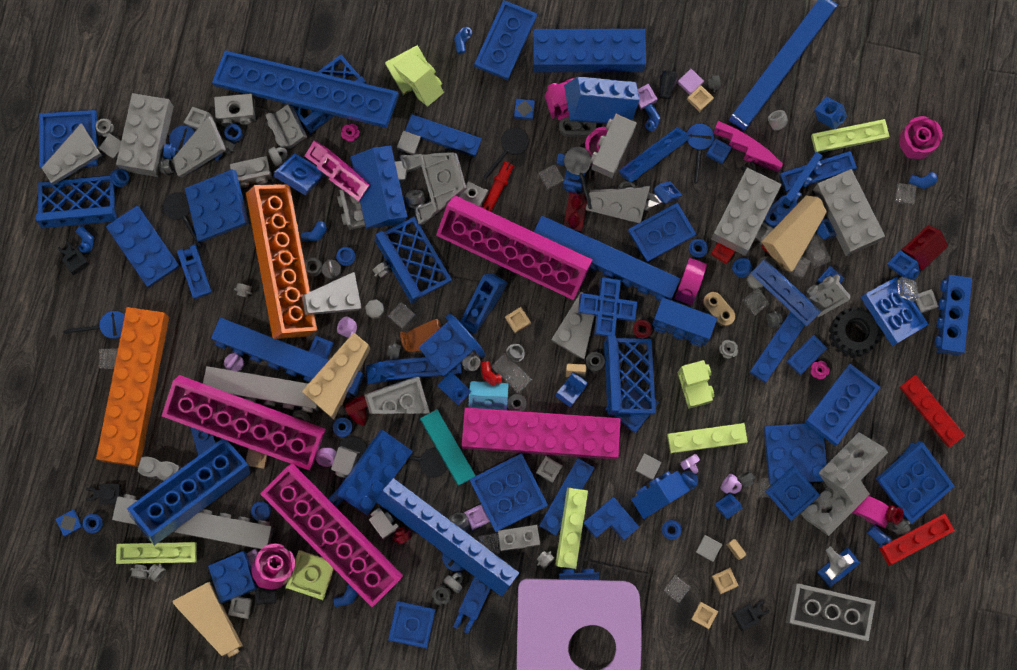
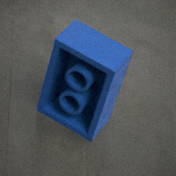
[651,298,717,347]

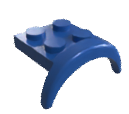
[418,314,486,377]

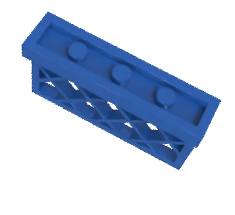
[292,55,367,134]
[36,176,117,228]
[374,217,452,304]
[604,336,656,416]

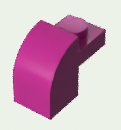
[674,258,707,305]
[852,496,889,528]

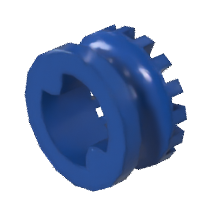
[224,124,243,143]

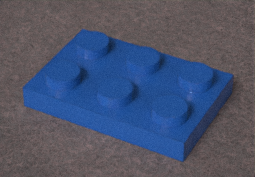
[628,202,697,263]

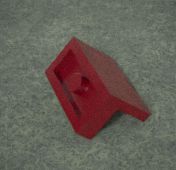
[901,225,948,270]

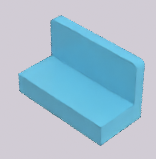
[469,381,509,410]

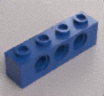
[935,275,972,356]

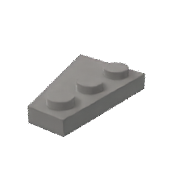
[172,116,226,178]
[42,123,102,185]
[586,186,650,223]
[302,272,361,315]
[551,292,594,360]
[364,376,430,414]

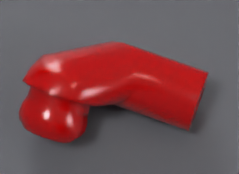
[480,361,502,386]

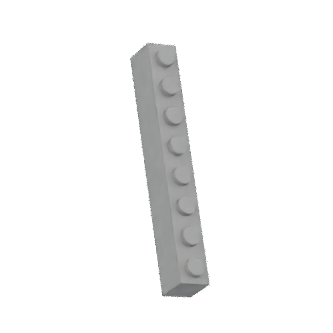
[112,494,274,549]

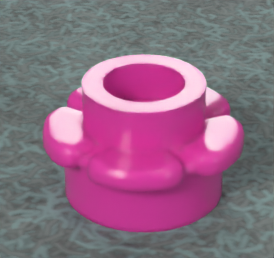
[341,124,360,142]
[811,361,830,380]

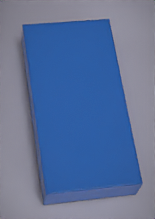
[787,335,827,375]

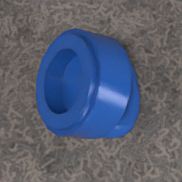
[681,471,698,490]

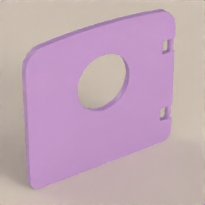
[517,579,641,670]

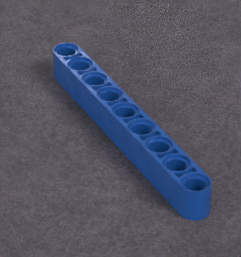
[729,0,838,132]

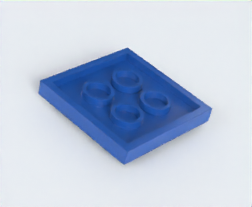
[39,110,98,170]
[185,169,249,242]
[861,277,929,346]
[763,424,827,485]
[876,441,955,524]
[469,453,548,532]

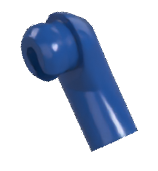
[454,27,472,54]
[644,104,660,131]
[908,172,937,189]
[301,221,327,242]
[75,225,94,253]
[333,584,358,607]

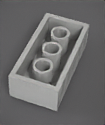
[116,93,174,177]
[711,168,781,256]
[813,169,885,256]
[785,583,876,641]

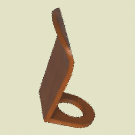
[400,319,442,353]

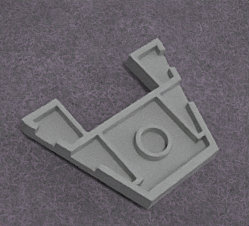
[400,153,467,225]

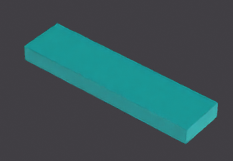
[420,409,475,486]

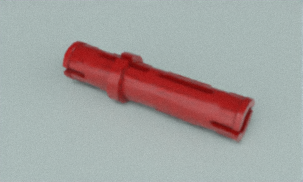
[481,161,515,212]

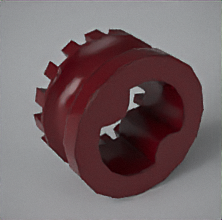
[885,505,903,525]

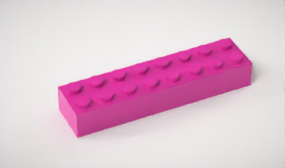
[436,195,592,300]
[162,375,326,470]
[462,408,621,460]
[260,463,403,607]

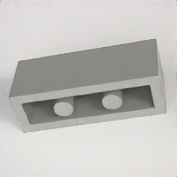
[590,114,637,178]

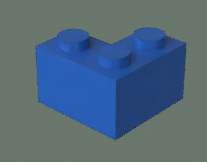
[631,471,690,519]
[583,497,639,541]

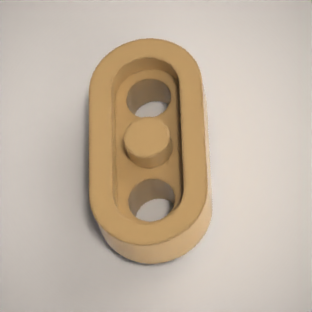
[703,292,735,327]

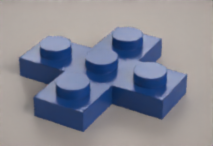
[578,277,637,337]

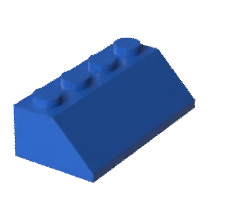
[564,77,639,124]
[350,146,407,229]

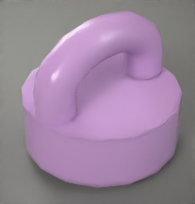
[337,316,357,338]
[224,353,244,372]
[316,448,336,467]
[680,454,700,474]
[720,474,742,494]

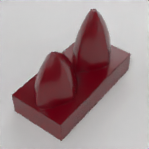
[564,192,587,233]
[344,388,381,426]

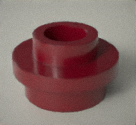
[633,320,652,339]
[393,527,412,544]

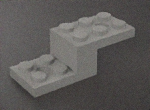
[801,432,888,536]

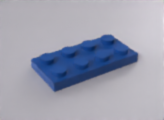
[474,0,537,81]
[106,205,180,288]
[805,364,881,446]
[335,429,413,515]

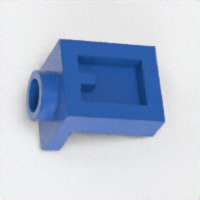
[562,170,585,193]
[887,251,920,284]

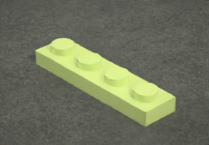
[811,119,890,153]
[667,423,747,454]
[555,487,588,569]
[116,542,197,564]

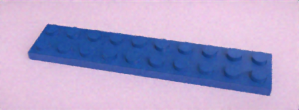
[212,50,399,128]

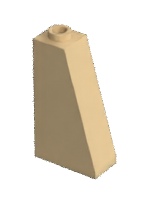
[761,196,827,272]
[172,582,243,657]

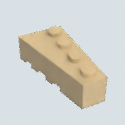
[302,333,370,420]

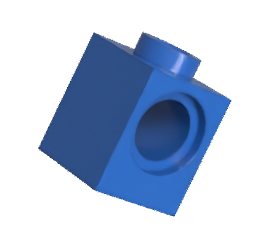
[814,96,847,129]
[437,372,472,405]

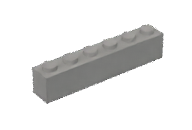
[203,366,319,413]

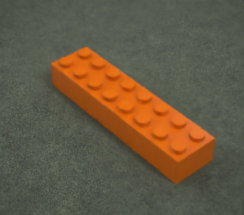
[246,184,317,339]
[96,307,169,467]

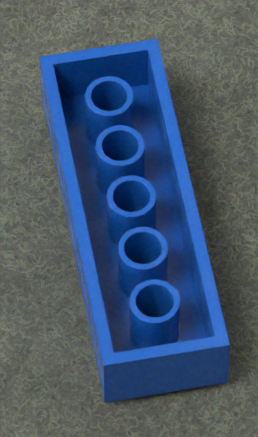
[533,29,646,72]
[127,439,250,546]

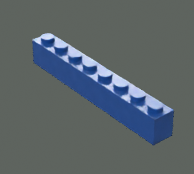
[534,216,680,302]
[211,317,364,398]
[377,478,519,597]

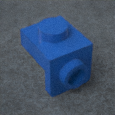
[555,372,588,407]

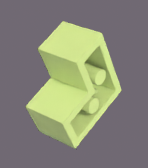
[393,51,444,107]
[677,360,714,409]

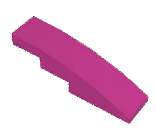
[713,121,783,172]
[305,140,370,201]

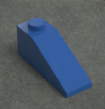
[460,273,508,334]

